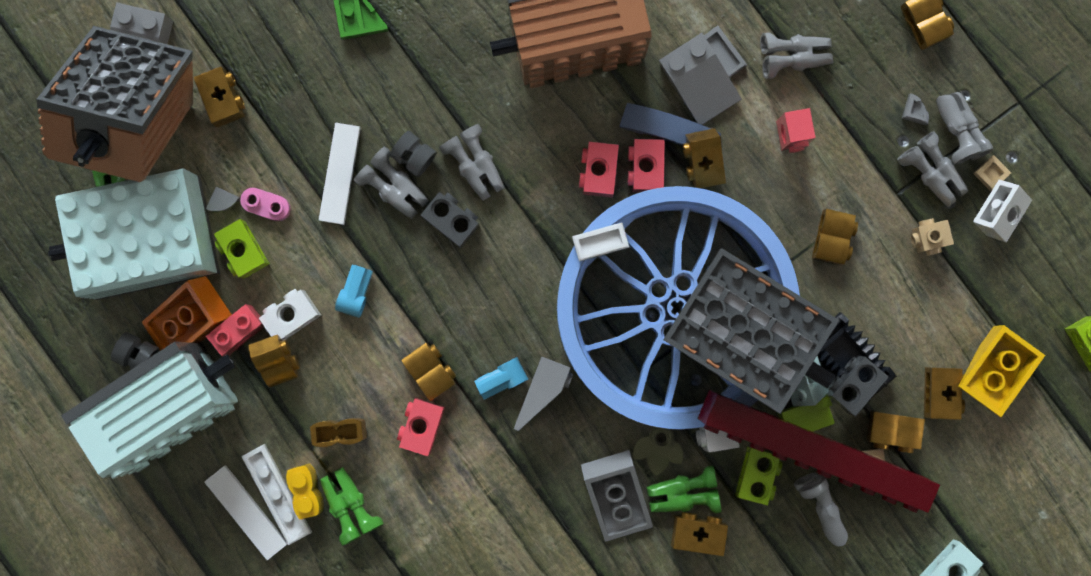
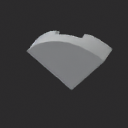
[902,93,929,125]
[206,187,240,212]

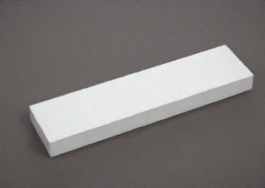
[319,123,361,225]
[241,444,312,545]
[205,465,287,560]

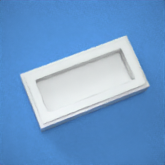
[572,223,629,262]

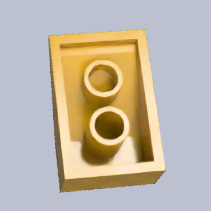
[958,325,1046,417]

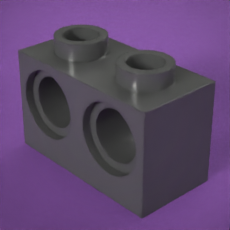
[421,192,480,248]
[826,356,888,416]

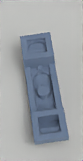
[619,103,721,146]

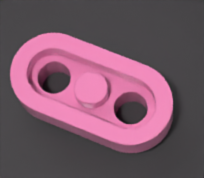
[240,188,291,221]

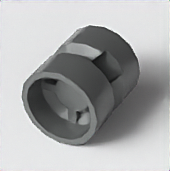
[390,131,437,178]
[111,332,160,370]

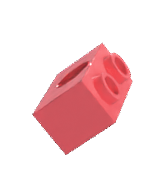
[776,108,816,153]
[628,139,665,192]
[579,142,619,197]
[206,304,264,356]
[397,398,445,456]

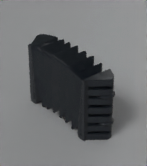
[817,312,897,402]

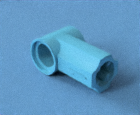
[335,264,373,318]
[474,357,528,400]

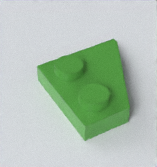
[334,0,388,40]

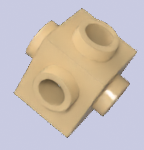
[910,218,954,256]

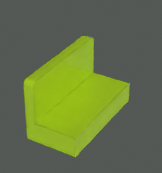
[777,395,834,432]

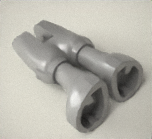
[760,32,833,79]
[936,92,994,165]
[439,124,505,201]
[897,131,968,207]
[354,146,429,219]
[794,472,848,546]

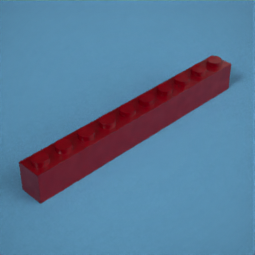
[697,390,940,513]

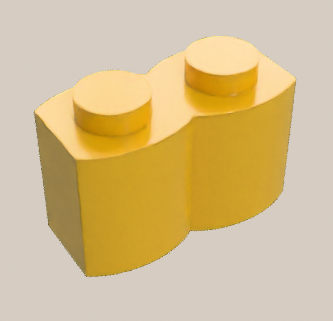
[286,463,324,520]

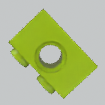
[214,219,270,279]

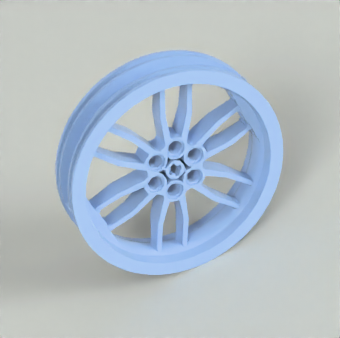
[557,186,800,429]

